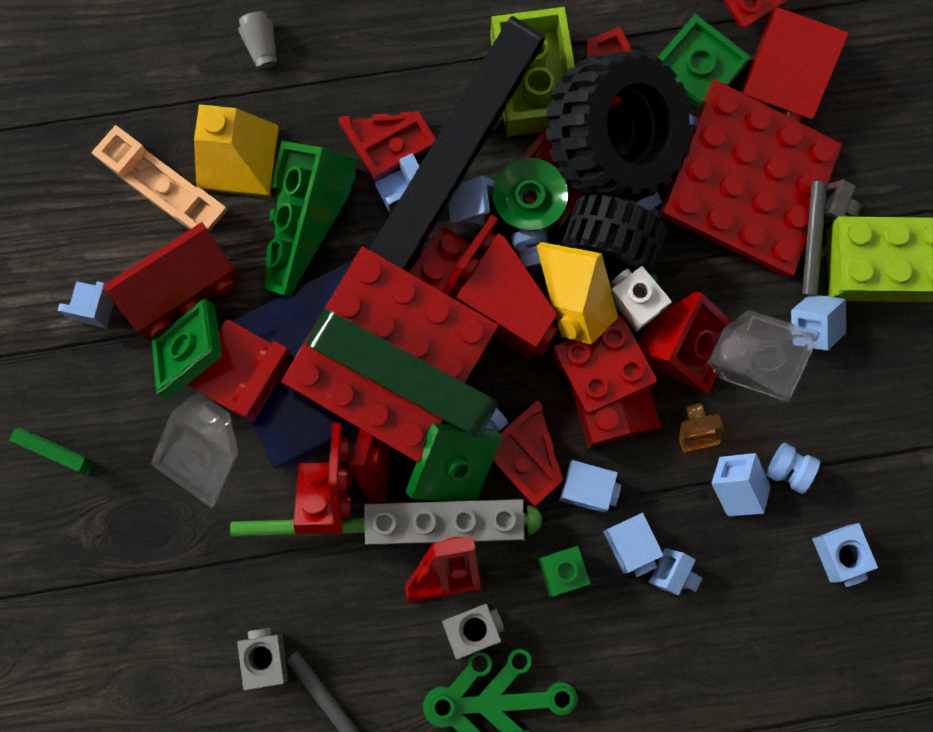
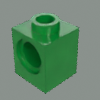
[537,546,591,597]

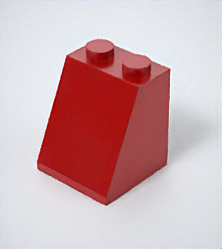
[741,7,849,123]
[456,233,558,362]

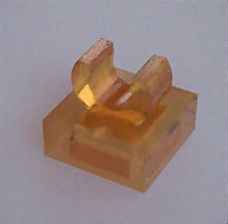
[679,403,723,453]

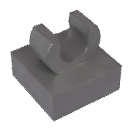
[824,179,862,224]

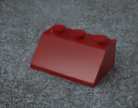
[102,222,241,340]

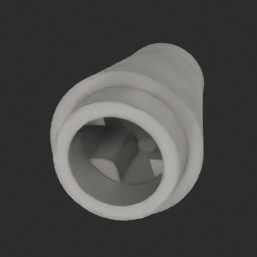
[238,11,277,70]

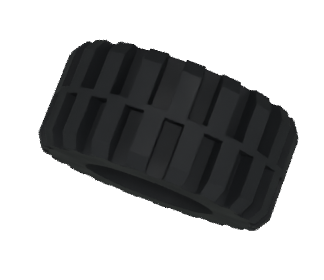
[546,50,693,200]

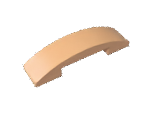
[91,125,228,231]

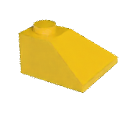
[194,104,280,197]
[536,242,618,344]

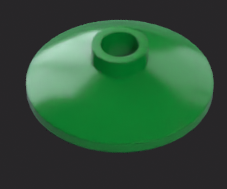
[493,158,568,232]

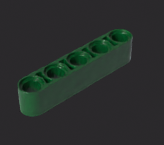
[305,309,499,439]

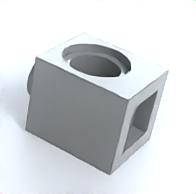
[442,604,505,659]
[237,628,289,690]

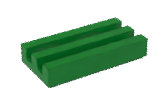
[9,427,95,476]

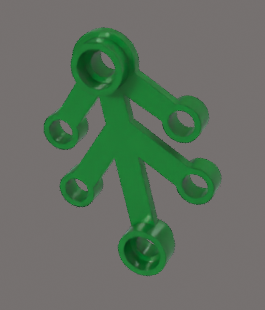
[423,649,578,732]

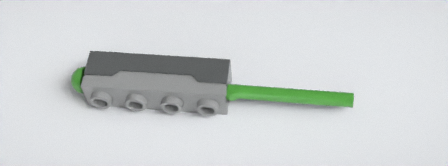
[230,500,542,546]

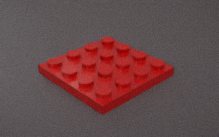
[658,79,842,278]
[281,246,499,462]

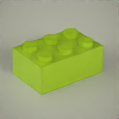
[490,7,575,137]
[825,216,933,302]

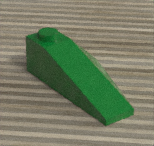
[264,141,358,297]

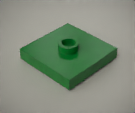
[658,14,752,110]
[152,298,222,400]
[405,423,503,502]

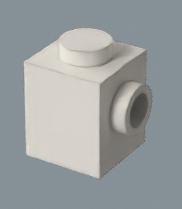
[611,266,672,332]

